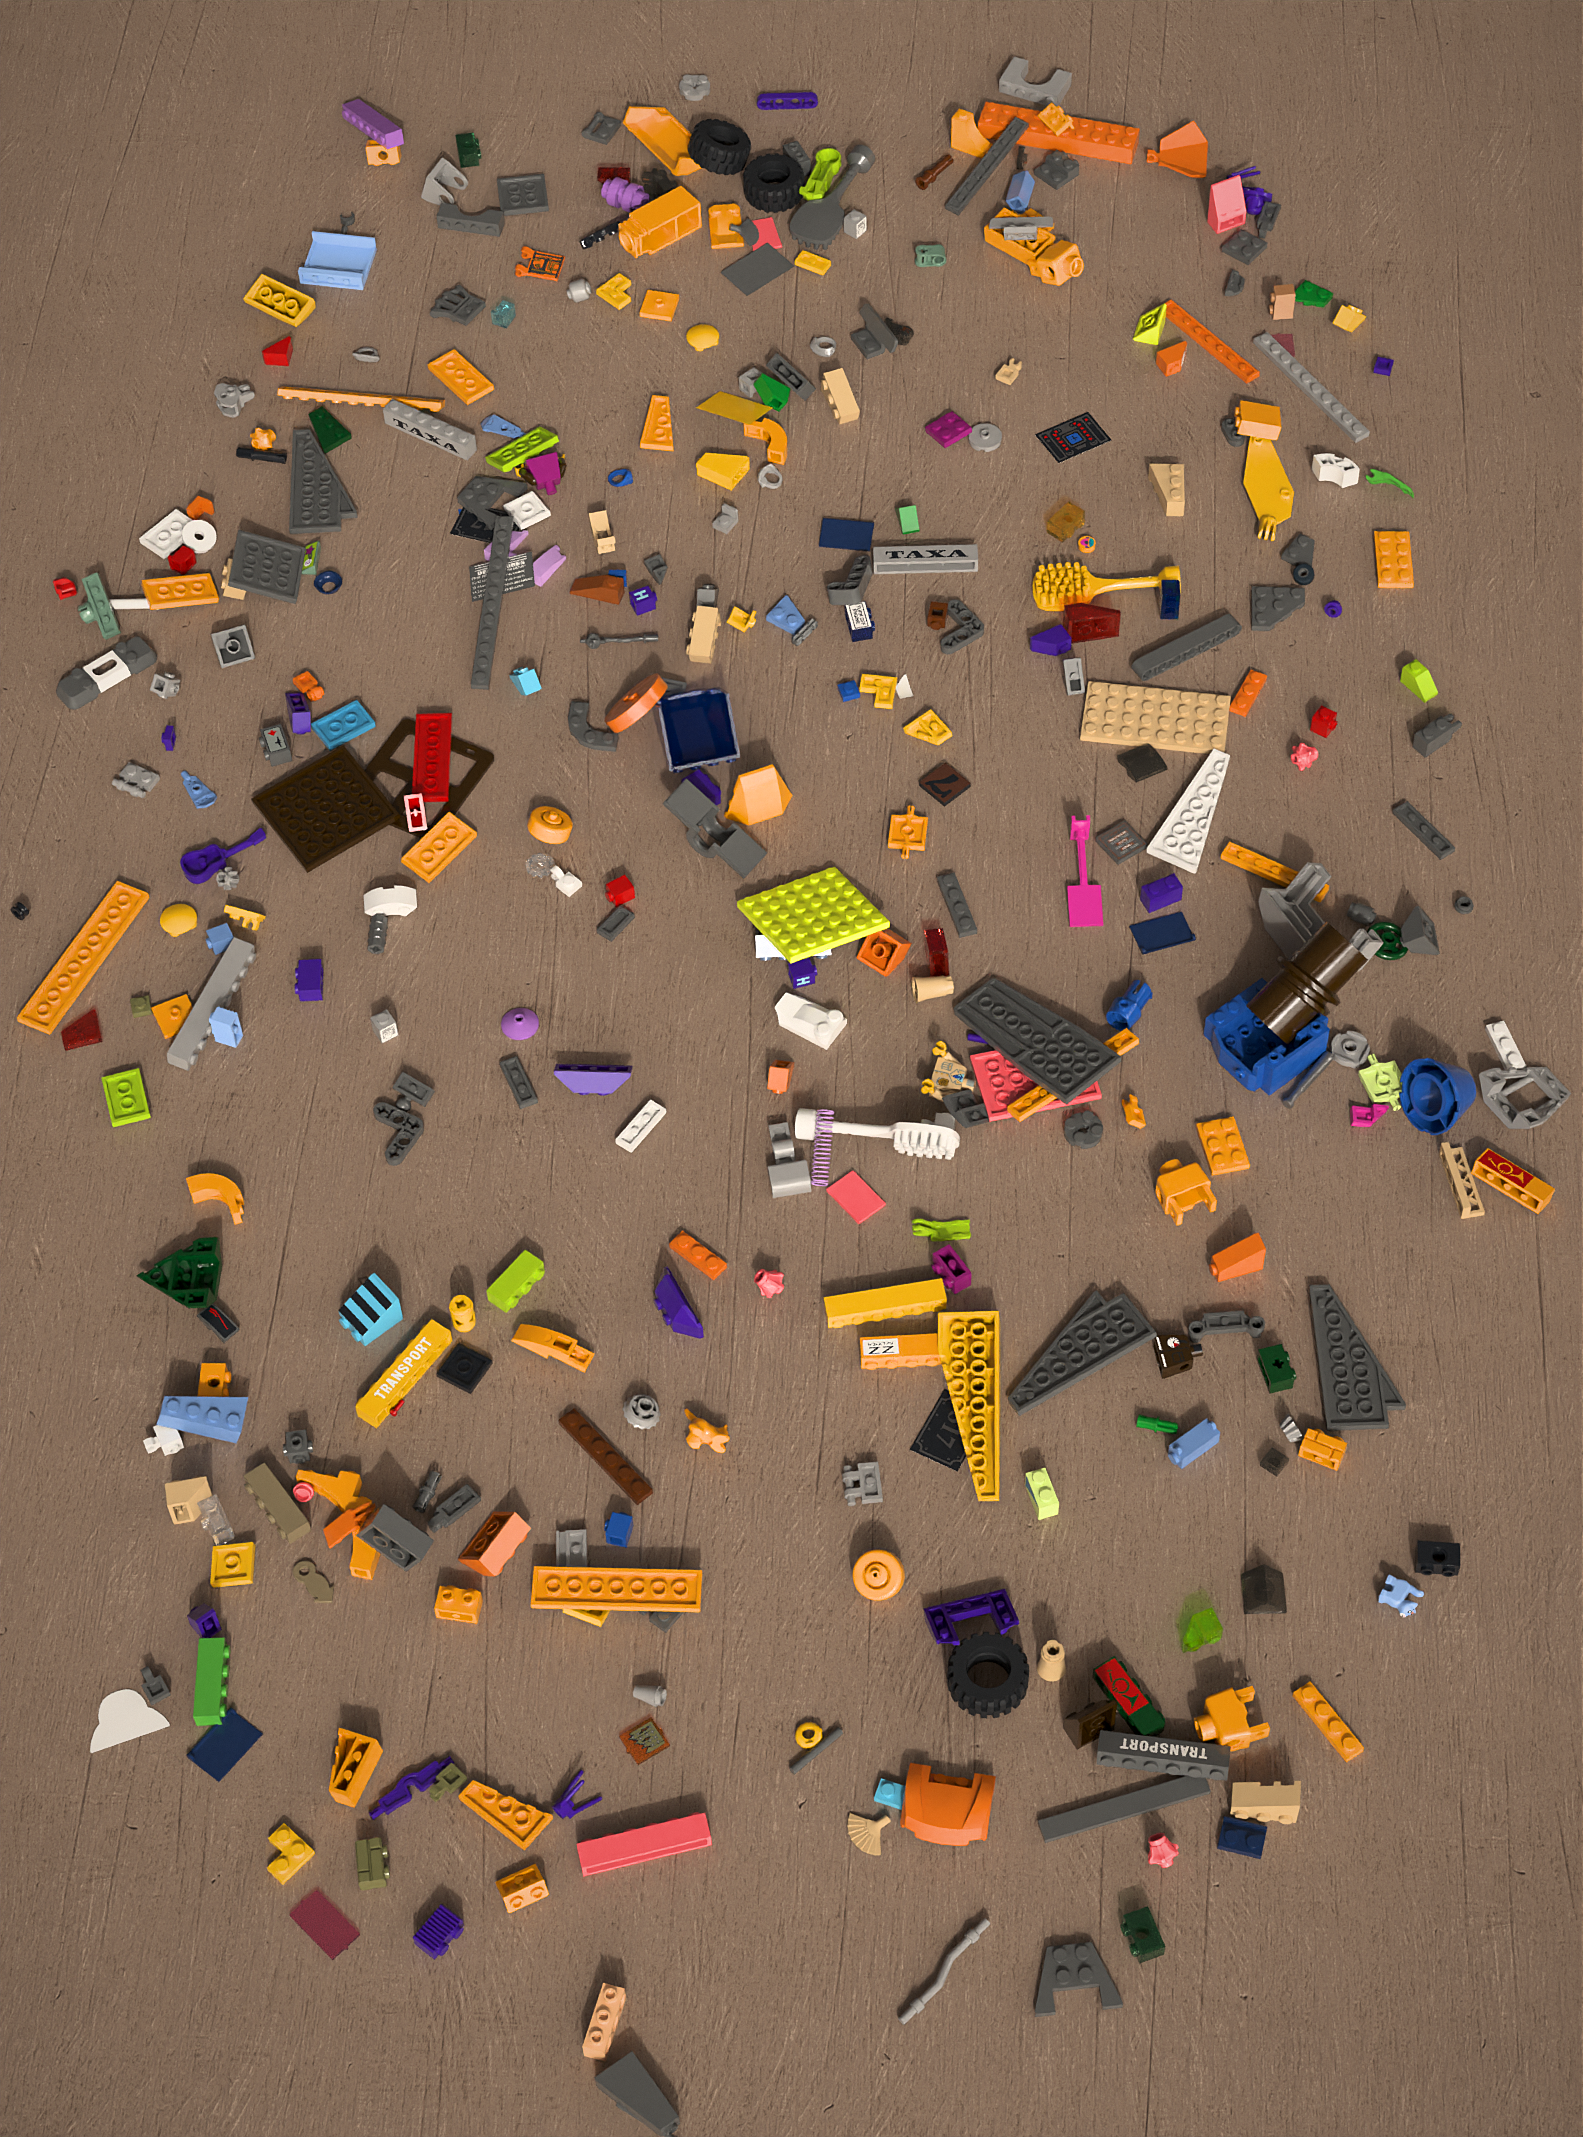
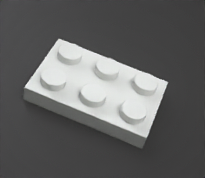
[139,509,193,559]

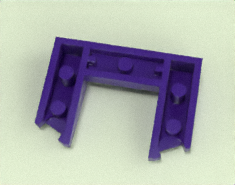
[923,1589,1019,1645]

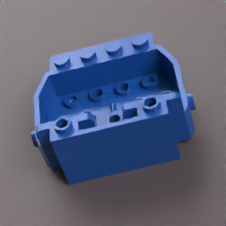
[1204,978,1330,1096]

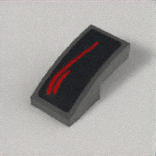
[197,1304,240,1343]

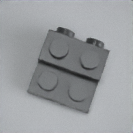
[1034,150,1080,190]

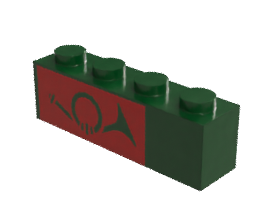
[1092,1656,1165,1737]

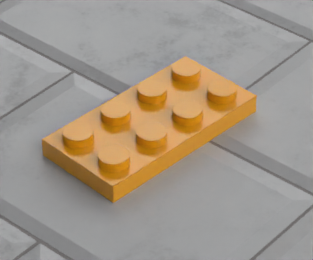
[427,349,494,405]
[1374,531,1414,588]
[141,573,219,610]
[401,812,477,883]

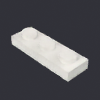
[1485,1021,1526,1070]
[615,1100,666,1153]

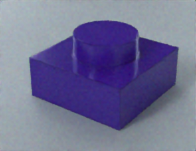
[1373,357,1394,376]
[161,725,176,751]

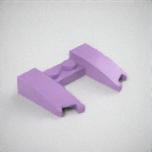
[484,530,566,587]

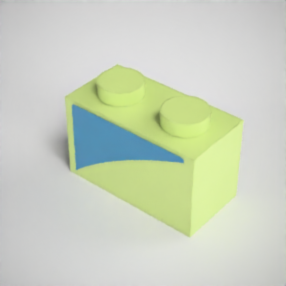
[1025,1468,1059,1520]

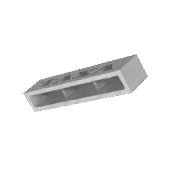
[383,399,477,461]
[873,544,978,574]

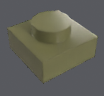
[130,995,152,1018]

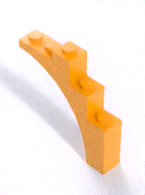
[296,1469,381,1580]

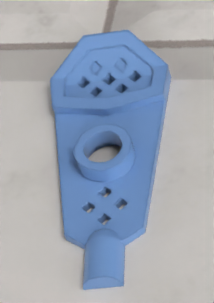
[481,414,526,438]
[181,771,217,809]

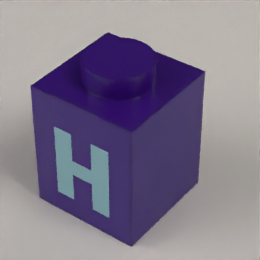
[629,586,657,616]
[788,958,817,989]

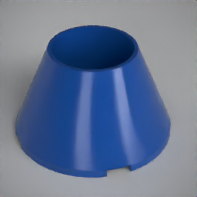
[1399,1058,1476,1135]

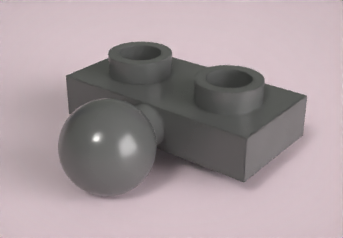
[392,1072,435,1112]

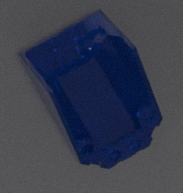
[651,687,740,774]

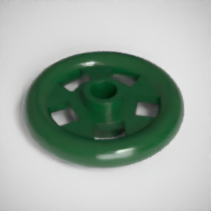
[1367,922,1408,960]

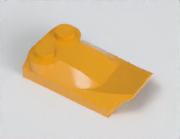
[708,204,744,249]

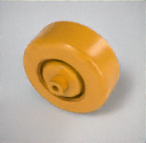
[527,806,573,844]
[852,1549,905,1600]

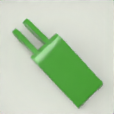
[1366,469,1414,498]

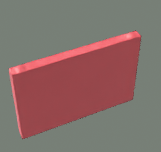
[752,217,782,251]
[826,1171,886,1224]

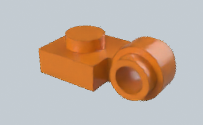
[293,671,324,701]

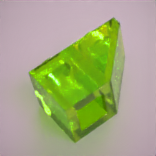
[1181,1607,1223,1653]

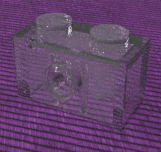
[197,1494,235,1546]

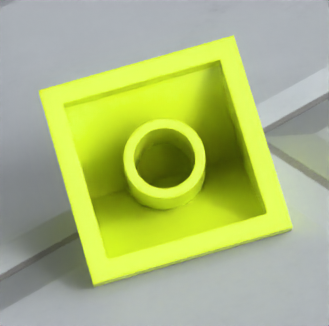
[1133,303,1167,345]

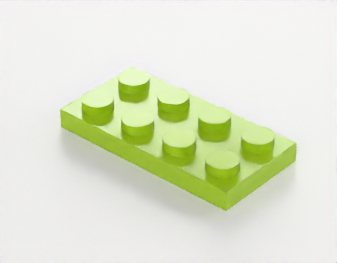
[485,426,559,472]

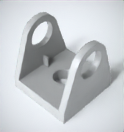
[421,158,468,206]

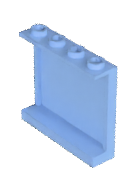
[298,231,377,290]

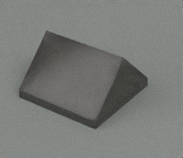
[1241,1564,1287,1614]

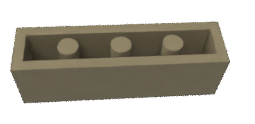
[244,1462,311,1544]

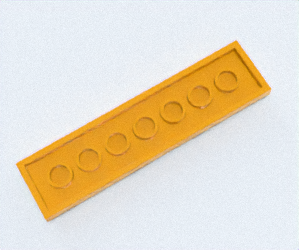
[531,1566,702,1612]

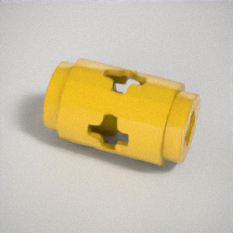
[449,1295,476,1332]

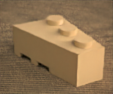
[821,368,860,424]
[1148,464,1185,516]
[686,606,722,664]
[1230,1781,1301,1824]

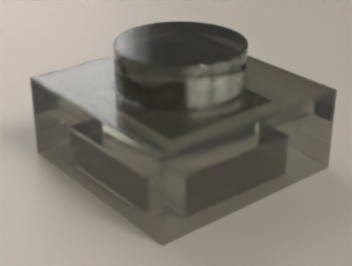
[1017,146,1028,170]
[1260,1447,1289,1477]

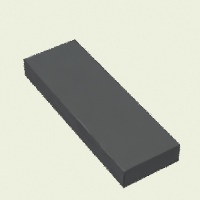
[499,1056,538,1109]

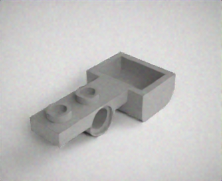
[767,1122,811,1198]

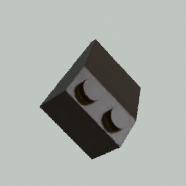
[1063,1700,1117,1750]

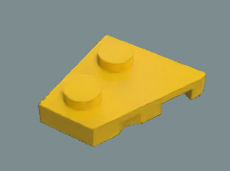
[903,709,952,745]

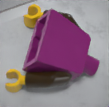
[514,452,567,495]

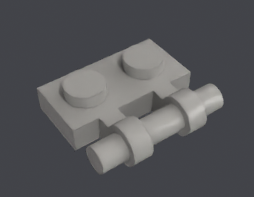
[112,762,160,798]
[842,1462,883,1506]

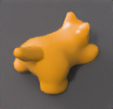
[684,1408,730,1453]

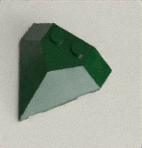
[136,1237,222,1309]

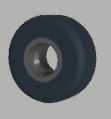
[1293,564,1315,585]

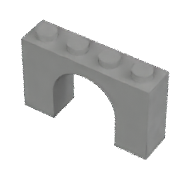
[999,57,1072,107]

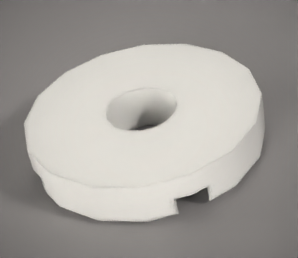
[181,520,217,553]

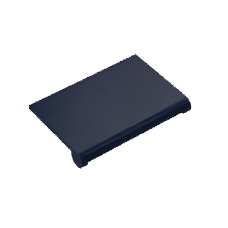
[819,518,874,551]
[1129,912,1196,955]
[186,1707,263,1782]

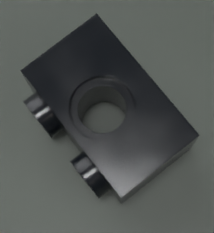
[1415,1540,1460,1577]

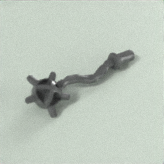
[580,633,658,649]

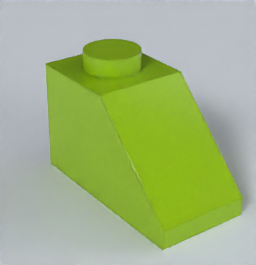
[1400,659,1438,703]

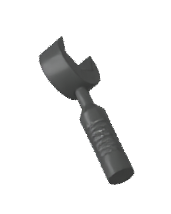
[340,212,355,235]

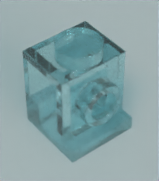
[491,300,516,329]

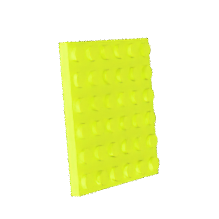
[737,867,890,963]

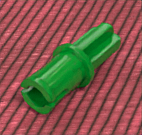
[1136,1414,1178,1434]

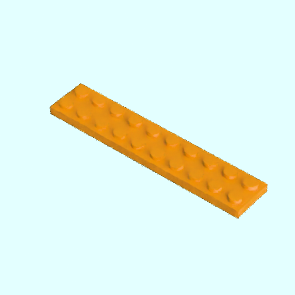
[17,881,150,1035]

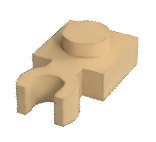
[996,358,1022,385]

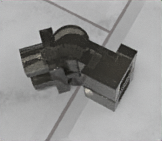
[641,168,678,201]

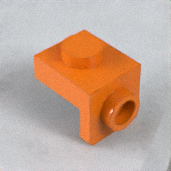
[186,496,214,520]

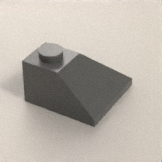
[210,625,255,668]
[1400,905,1440,955]

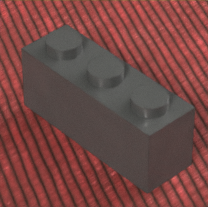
[766,353,816,401]

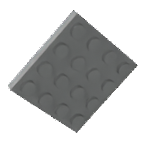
[227,530,306,604]

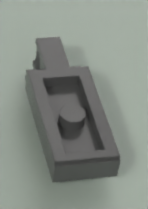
[1257,201,1281,239]
[428,1484,481,1533]

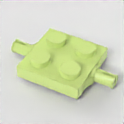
[1358,1054,1402,1111]

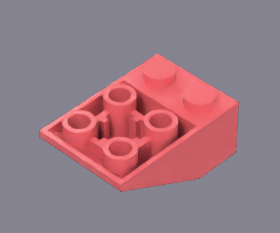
[1207,175,1246,234]

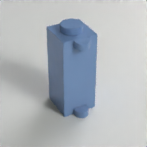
[1006,170,1035,213]
[1168,1418,1220,1469]

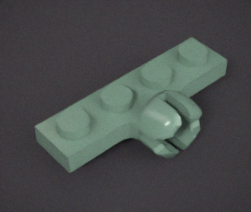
[77,572,121,640]

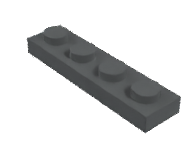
[937,872,977,938]

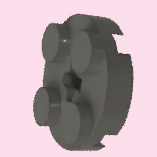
[1064,1111,1103,1149]

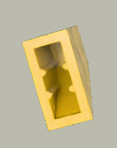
[696,453,750,490]

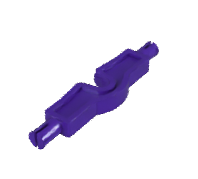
[368,1756,454,1820]

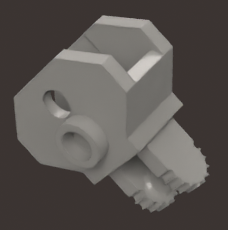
[214,383,255,418]

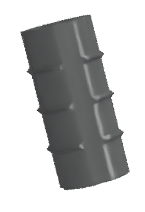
[367,914,388,954]

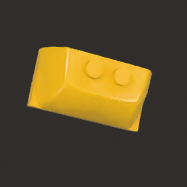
[243,274,316,327]

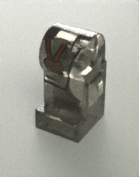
[884,318,914,346]

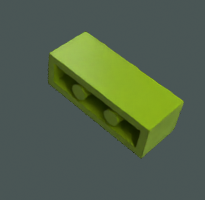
[486,1250,545,1313]

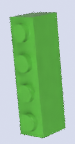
[193,1637,231,1726]

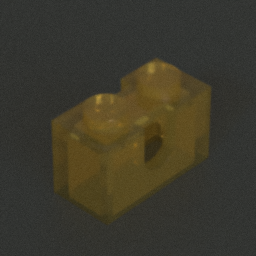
[1047,502,1085,542]

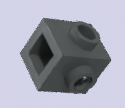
[283,1429,313,1464]

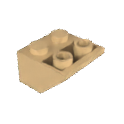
[165,1476,213,1525]

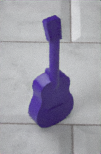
[180,828,266,884]

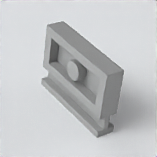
[556,1529,587,1567]

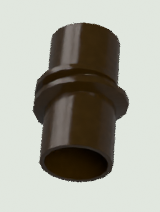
[1246,921,1368,1044]

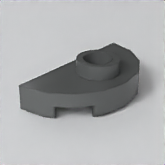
[1225,270,1245,296]

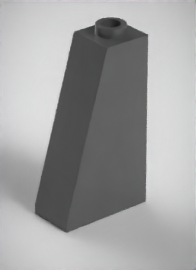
[594,2051,680,2137]

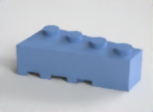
[156,1396,248,1443]

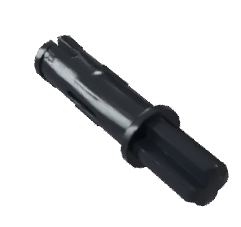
[236,447,287,464]

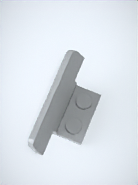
[989,216,1053,241]

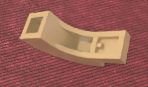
[588,510,616,554]

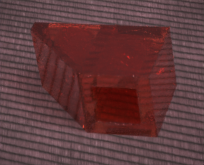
[597,167,631,184]

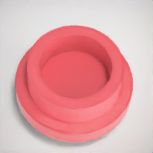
[293,1482,314,1502]

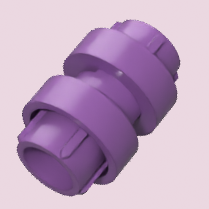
[601,177,650,213]

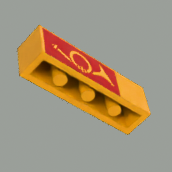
[1471,1148,1555,1214]

